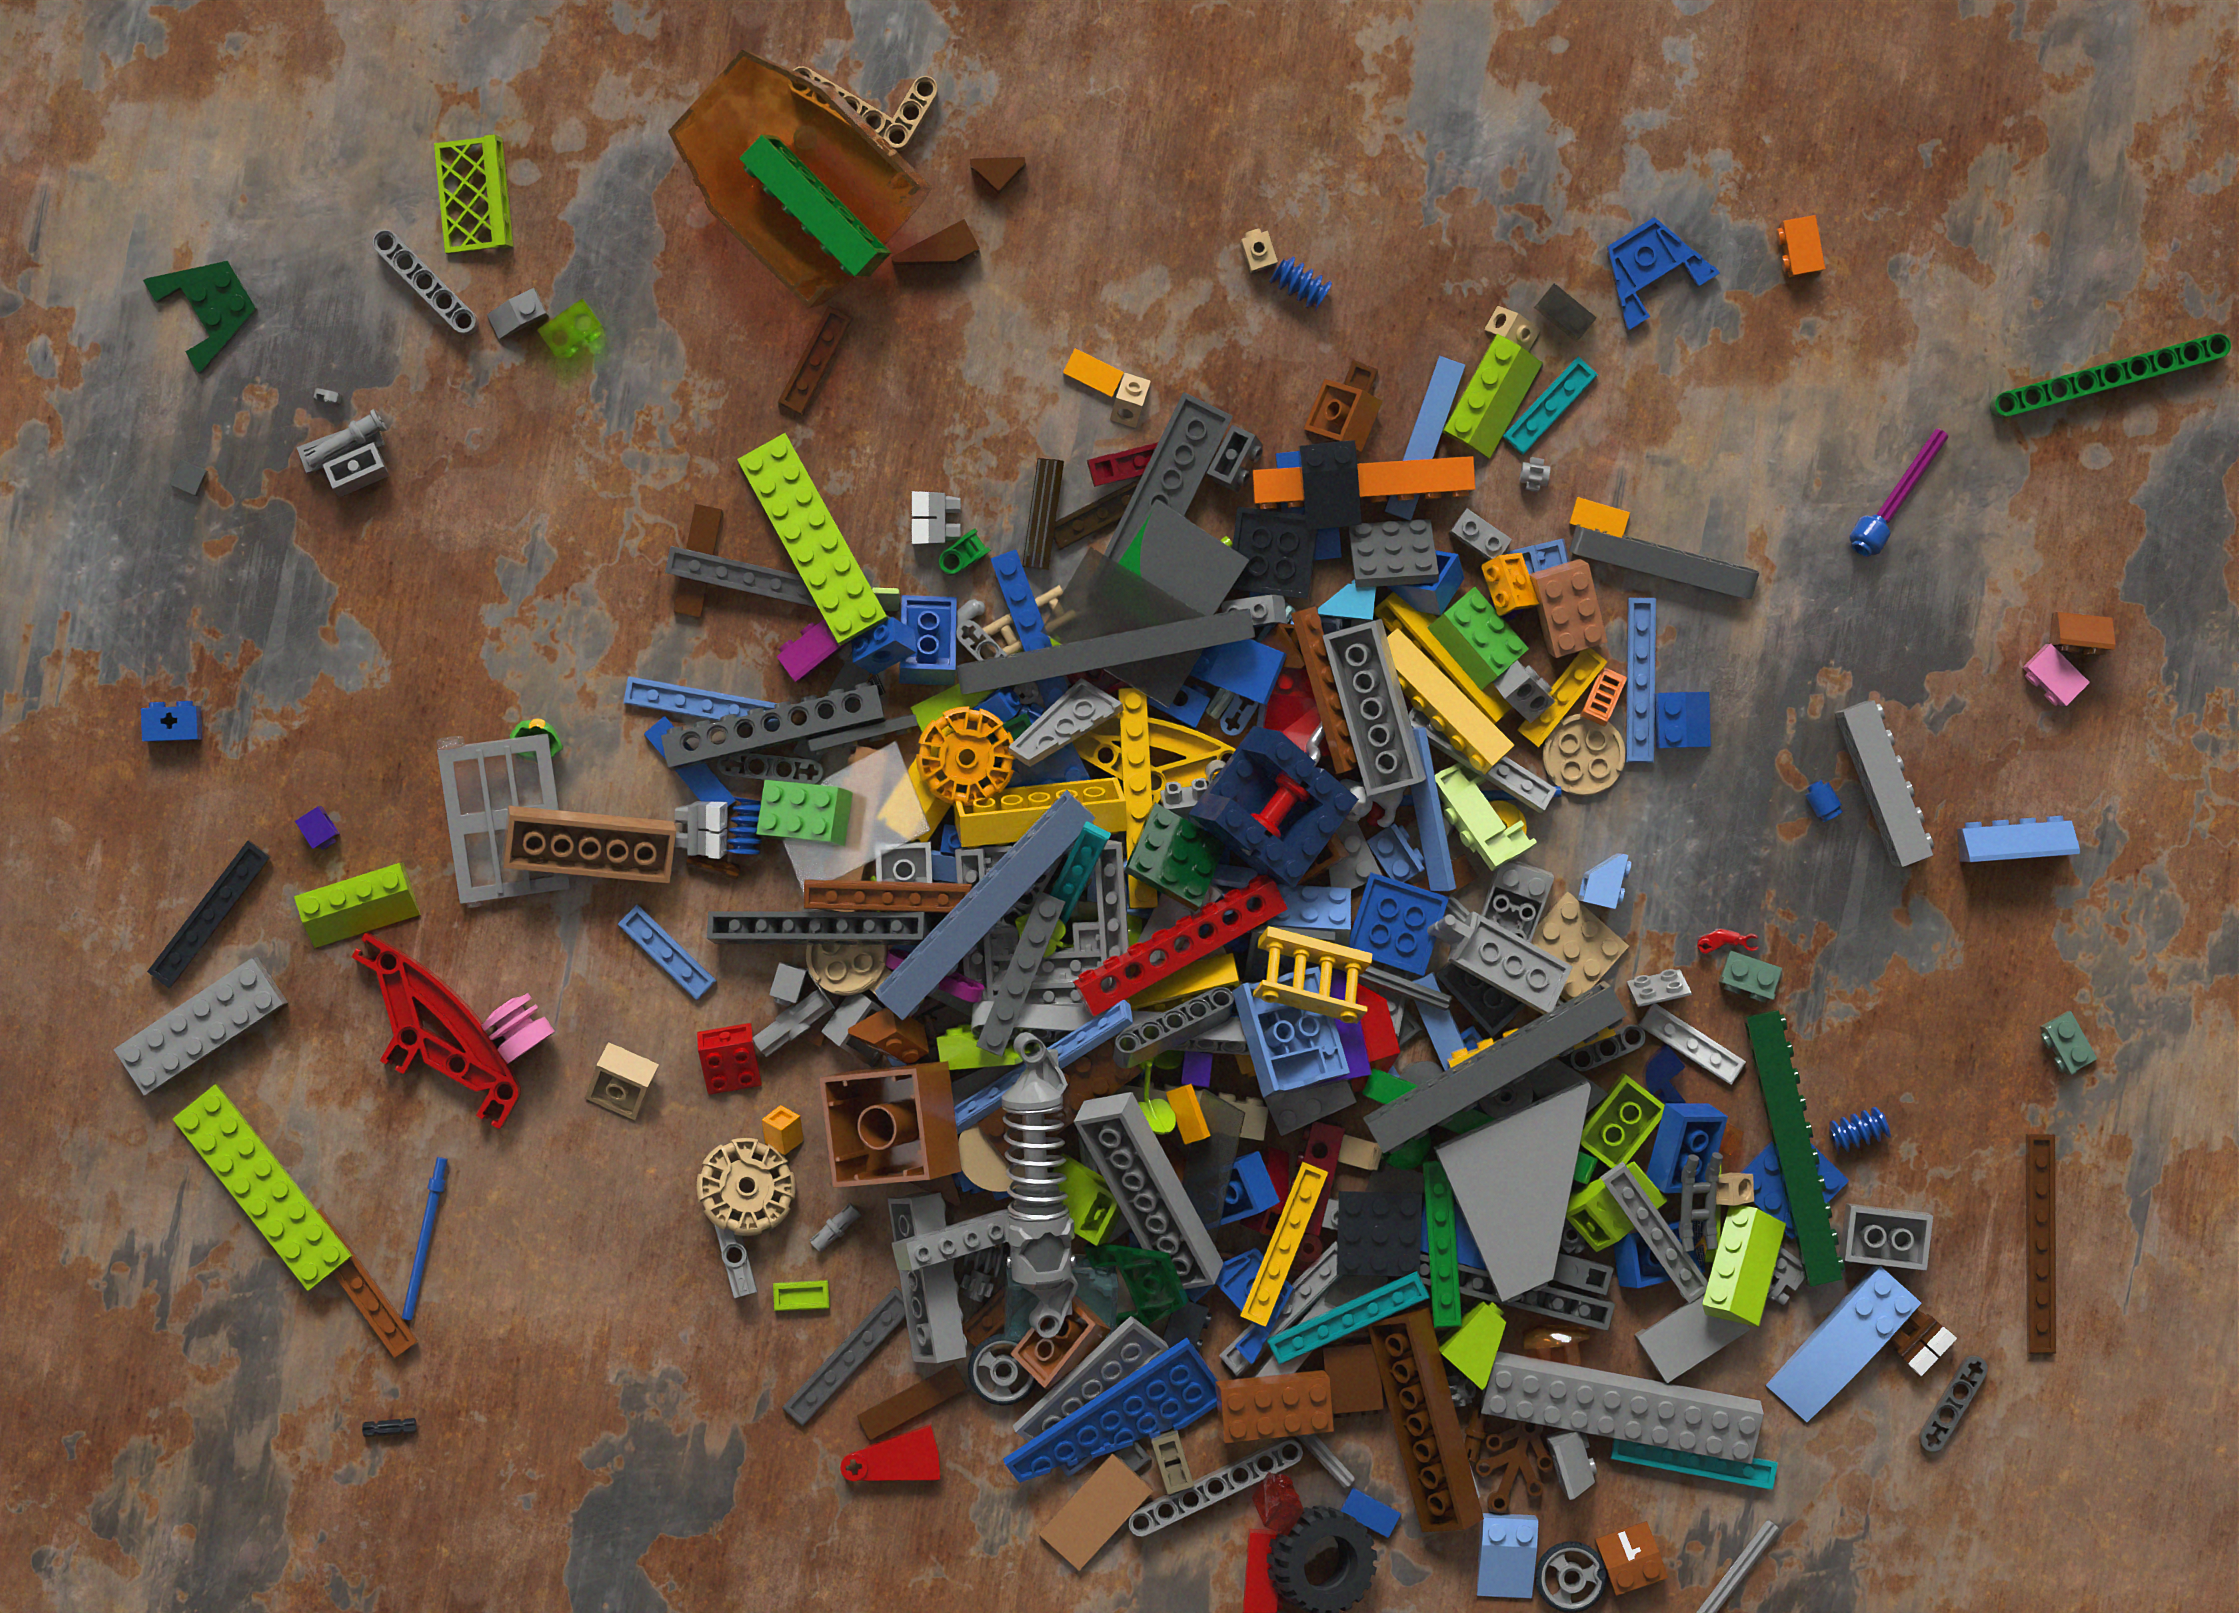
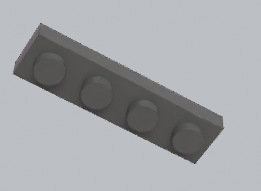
[806,714,918,755]

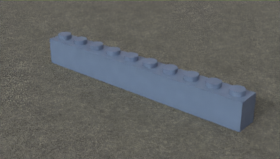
[875,790,1095,1020]

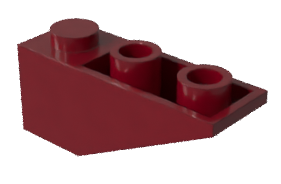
[1240,1146,1289,1236]

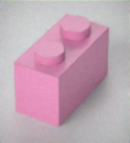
[2023,644,2090,706]

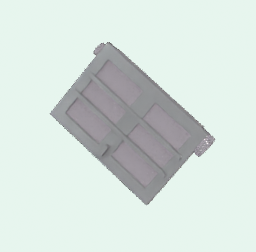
[436,734,570,908]

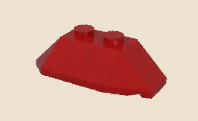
[1350,982,1400,1092]

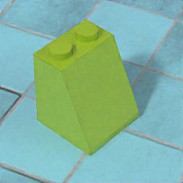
[1438,1298,1506,1390]

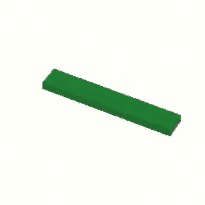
[1422,1160,1462,1328]

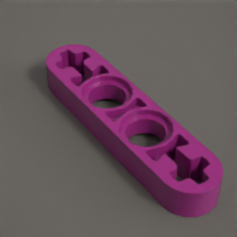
[885,949,985,1002]

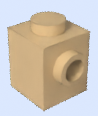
[1240,229,1278,273]

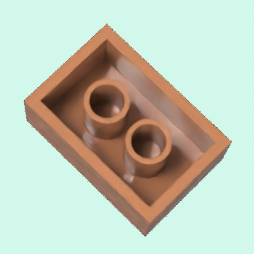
[1529,559,1608,658]

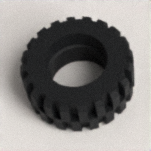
[1267,1505,1377,1613]

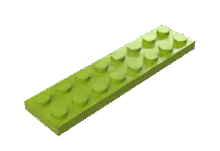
[737,433,888,646]
[173,1084,353,1291]

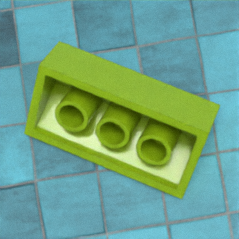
[1442,333,1543,459]
[294,862,421,948]
[1702,1204,1786,1327]

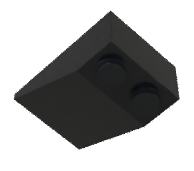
[1298,440,1362,530]

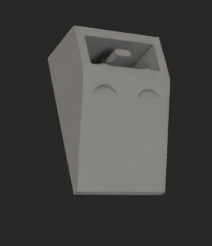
[1481,860,1554,943]

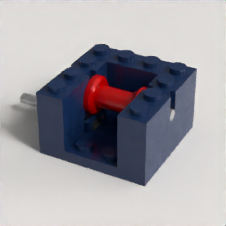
[1189,721,1359,888]

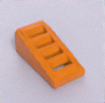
[1580,667,1627,727]

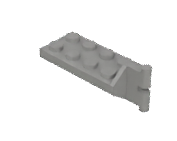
[1427,911,1573,1015]

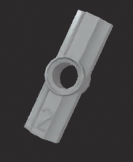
[753,989,833,1057]
[714,1212,757,1298]

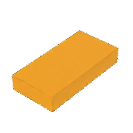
[1063,348,1124,398]
[1569,497,1630,538]
[1166,1084,1211,1144]

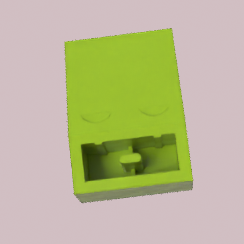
[1049,1153,1123,1246]
[1565,1161,1667,1252]

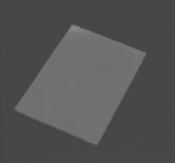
[783,742,931,894]

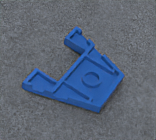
[1607,217,1720,331]
[1184,1247,1294,1364]

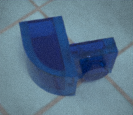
[1642,1045,1686,1104]

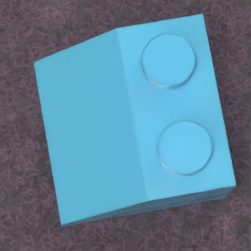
[1317,579,1376,620]

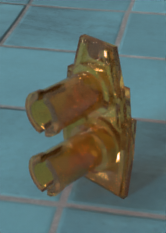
[1522,1324,1590,1366]

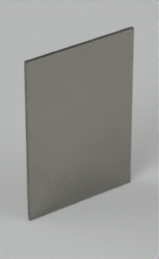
[1040,547,1206,708]

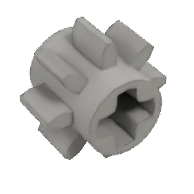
[1519,457,1550,492]
[960,1269,995,1302]
[1446,1372,1476,1407]

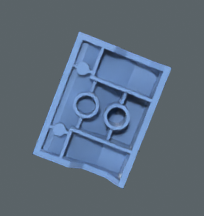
[1232,967,1350,1098]

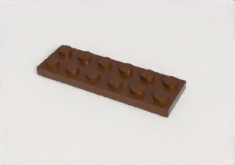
[978,1035,1143,1165]

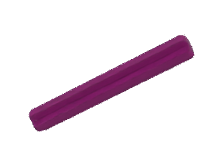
[1876,428,1949,523]

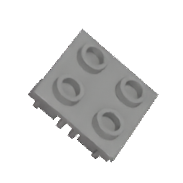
[1627,969,1692,1007]

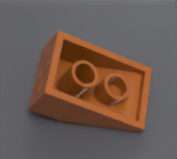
[1011,1295,1111,1389]

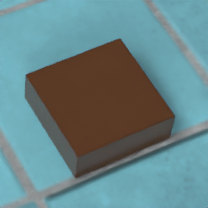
[1343,360,1378,393]

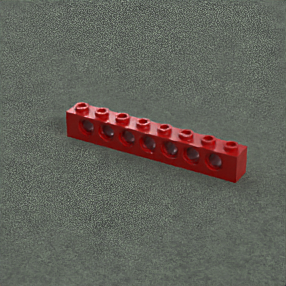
[1073,875,1288,1016]

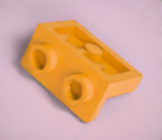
[1481,553,1539,616]

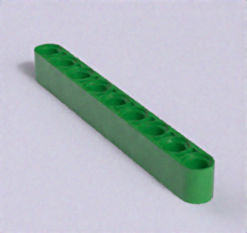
[1990,333,2231,418]
[1362,1068,1598,1184]

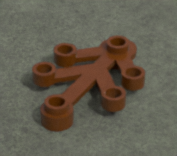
[1475,1420,1554,1514]

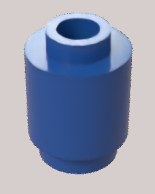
[1805,780,1843,822]

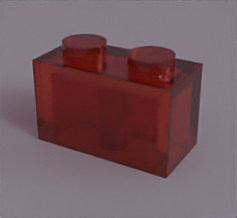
[1252,1472,1304,1536]

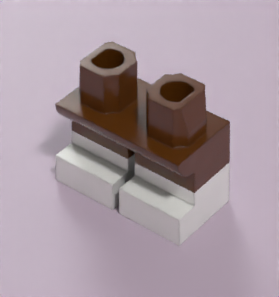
[1889,1309,1957,1376]

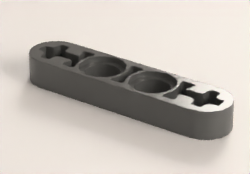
[717,753,825,785]
[1919,1355,1988,1452]

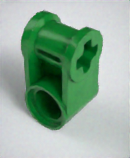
[939,528,991,576]

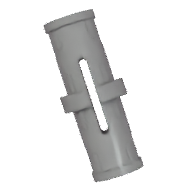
[809,1202,861,1253]

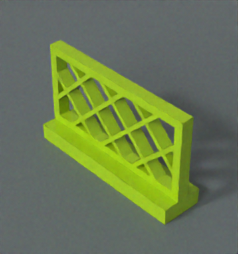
[434,134,514,254]

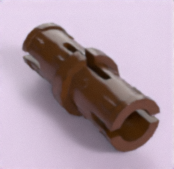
[1464,1404,1489,1462]

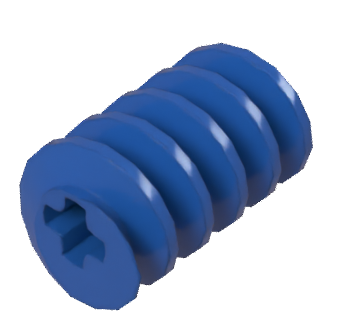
[1269,256,1332,311]
[725,797,762,856]
[1829,1107,1891,1155]

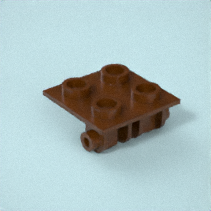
[915,1006,972,1063]

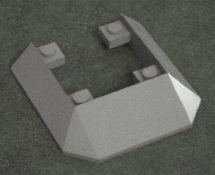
[955,840,1131,1008]

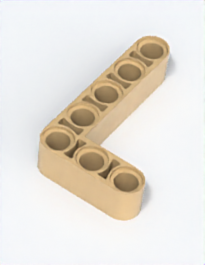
[790,66,938,151]

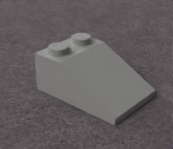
[1545,1429,1598,1500]

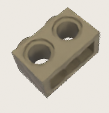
[1151,1430,1194,1494]

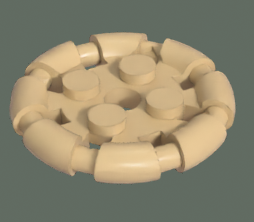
[696,1138,796,1236]

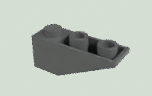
[1552,1252,1613,1295]

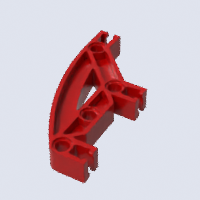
[351,932,521,1129]

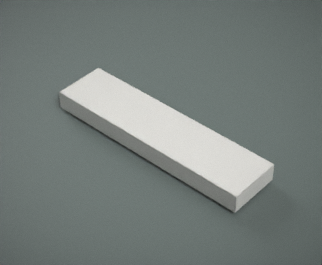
[1638,1003,1746,1085]

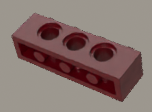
[1289,1120,1345,1236]

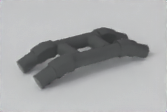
[1679,1152,1723,1252]

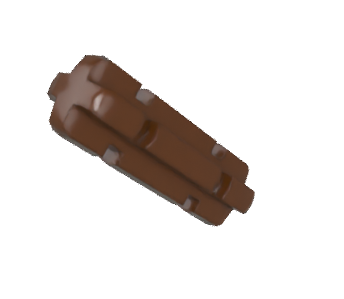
[686,854,741,879]

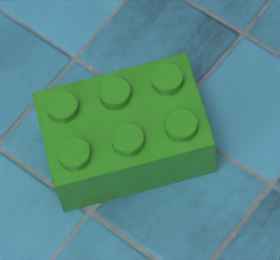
[1427,587,1529,690]
[756,780,853,847]

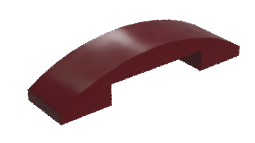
[1087,442,1159,487]

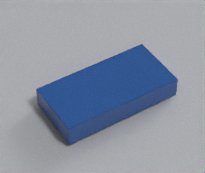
[1340,1487,1401,1538]

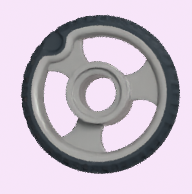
[968,1334,1037,1406]
[1535,1541,1607,1613]

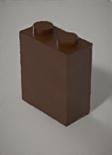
[1322,1341,1384,1418]

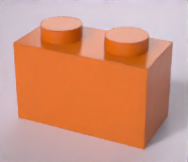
[1776,215,1825,278]

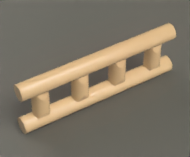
[964,585,1078,660]

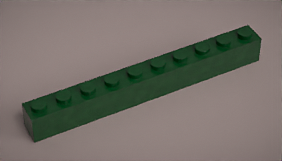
[1743,1010,1845,1287]

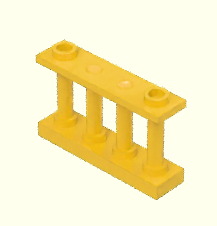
[1253,926,1372,1024]

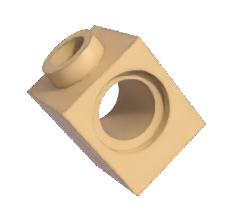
[1716,1172,1754,1206]

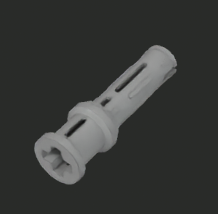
[304,409,387,468]

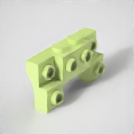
[1435,762,1537,871]

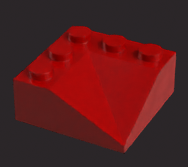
[1263,667,1331,756]

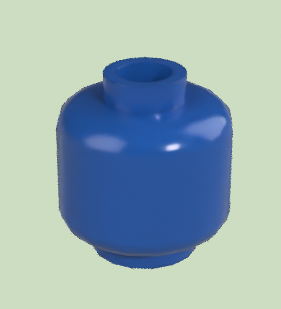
[1849,515,1891,557]

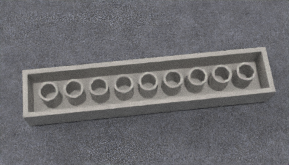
[1480,1351,1764,1464]

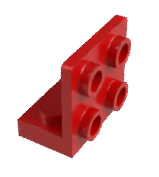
[697,1023,762,1095]

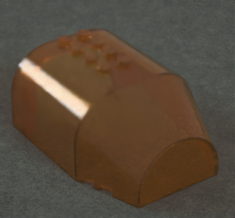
[668,50,932,309]

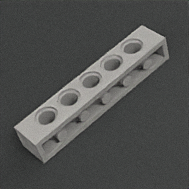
[892,1208,1009,1271]

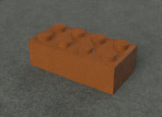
[1215,1370,1334,1443]

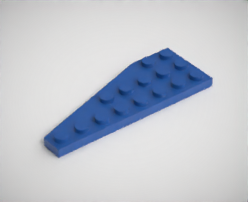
[1003,1338,1219,1483]

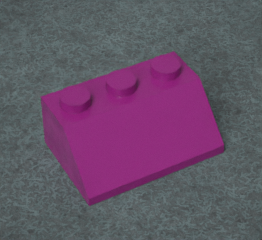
[776,615,851,683]

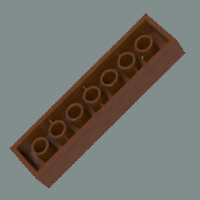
[1368,1307,1484,1532]

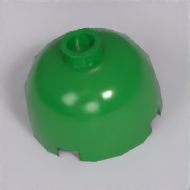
[1381,1128,1432,1171]

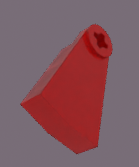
[840,1424,941,1481]

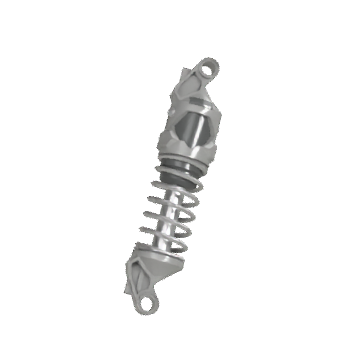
[1001,1032,1078,1338]

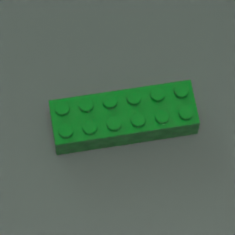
[739,134,892,277]

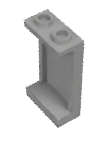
[1634,1292,1750,1383]

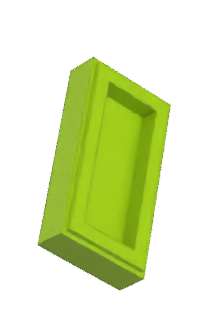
[773,1280,830,1311]

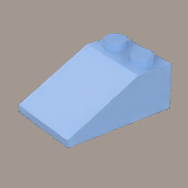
[1477,1513,1538,1598]

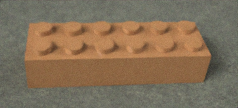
[502,806,676,883]

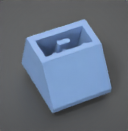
[1577,853,1631,909]

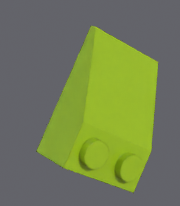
[937,1022,1034,1070]

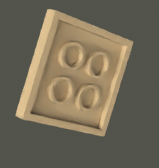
[1531,891,1629,1002]

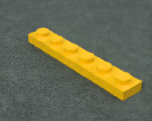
[1240,1162,1329,1327]

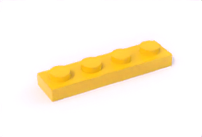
[1517,648,1607,747]

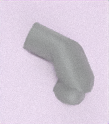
[956,599,985,636]

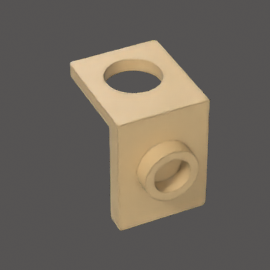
[1485,306,1540,352]
[1110,373,1150,428]
[1338,1135,1382,1171]

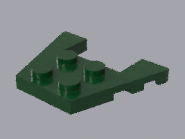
[143,261,257,374]
[1084,1242,1188,1328]

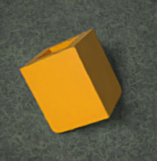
[762,1105,804,1155]

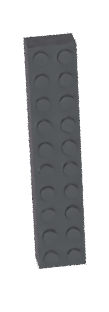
[1363,981,1627,1154]

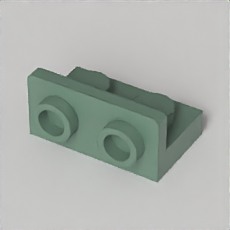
[1719,950,1782,1003]
[2040,1011,2097,1075]

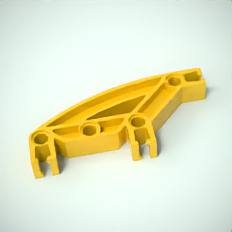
[1072,713,1236,805]

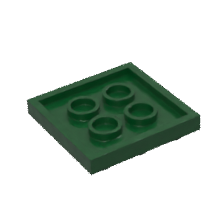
[1124,803,1225,912]

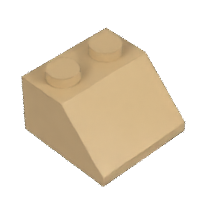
[585,1042,659,1120]

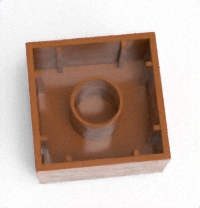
[819,1061,962,1188]

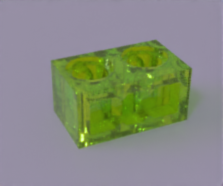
[538,298,604,359]

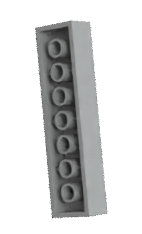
[1074,1092,1223,1289]

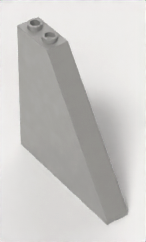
[1433,1080,1591,1303]

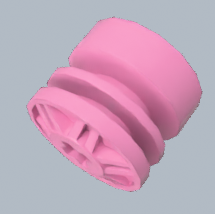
[481,993,555,1064]

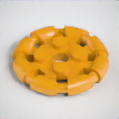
[916,706,1016,807]

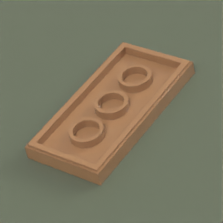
[1039,1452,1153,1571]

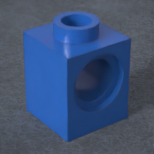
[973,686,1023,723]

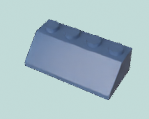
[1957,815,2080,862]

